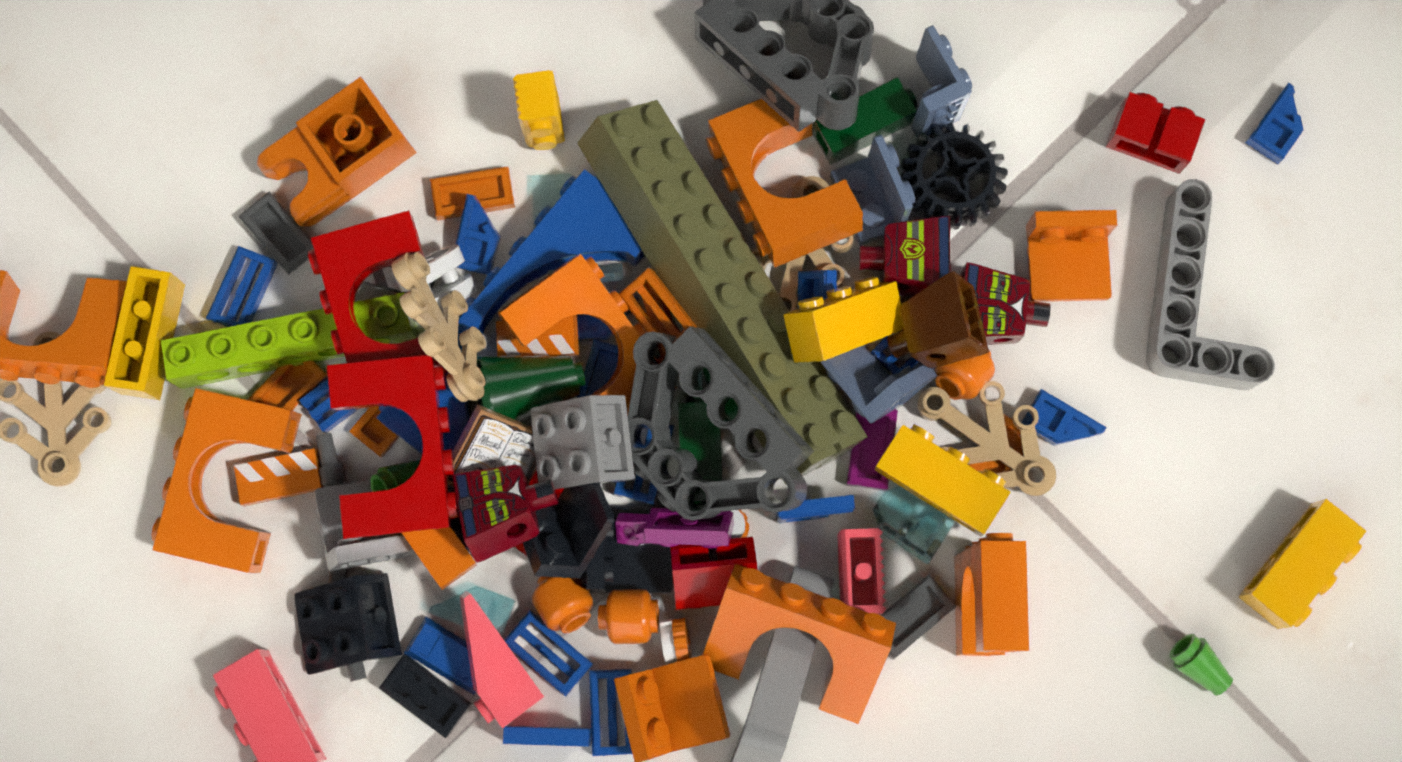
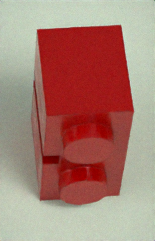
[1106,92,1206,174]
[670,536,758,610]

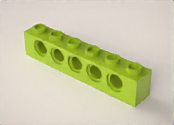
[161,292,418,389]

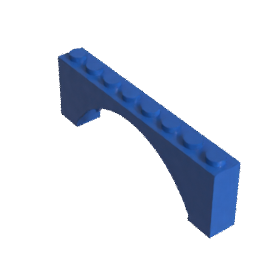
[377,169,645,455]

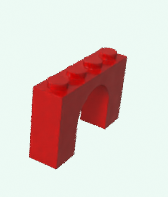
[308,210,449,378]
[327,355,458,539]

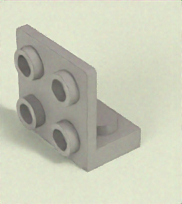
[531,395,635,490]
[314,480,415,571]

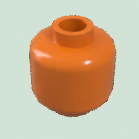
[934,351,995,400]
[532,576,593,634]
[598,589,659,644]

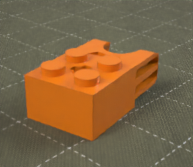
[257,76,417,227]

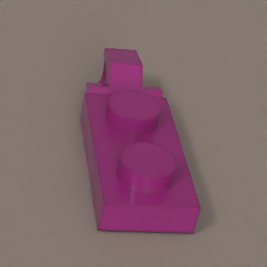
[616,508,734,548]

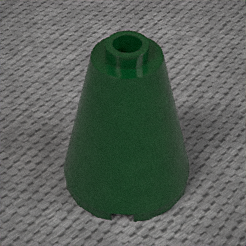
[476,356,586,423]

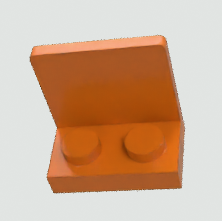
[1026,210,1118,302]
[614,654,730,762]

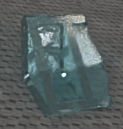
[872,486,956,565]

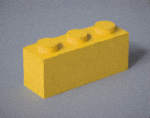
[104,266,185,401]
[783,277,904,363]
[875,424,1011,537]
[1238,499,1367,629]

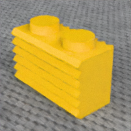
[513,70,565,150]

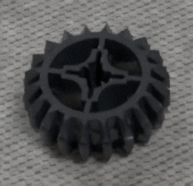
[900,122,1008,230]

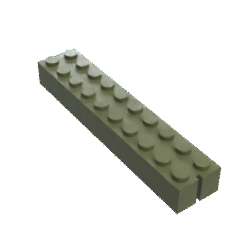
[577,100,867,485]

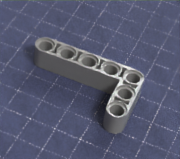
[1146,179,1275,390]
[730,566,834,762]

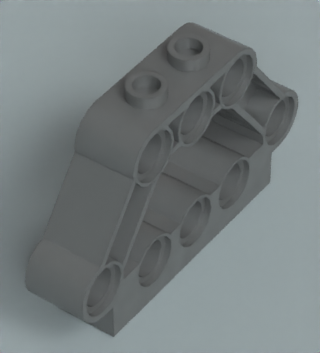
[694,0,874,132]
[628,326,814,520]

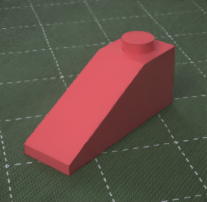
[460,591,544,728]

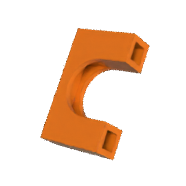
[705,99,863,268]
[497,254,677,416]
[0,270,127,388]
[151,388,302,573]
[954,533,1029,656]
[703,564,896,724]

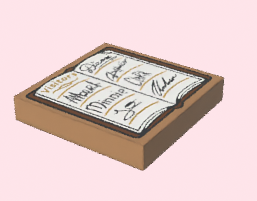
[447,404,537,488]

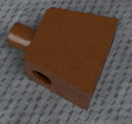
[887,271,989,368]

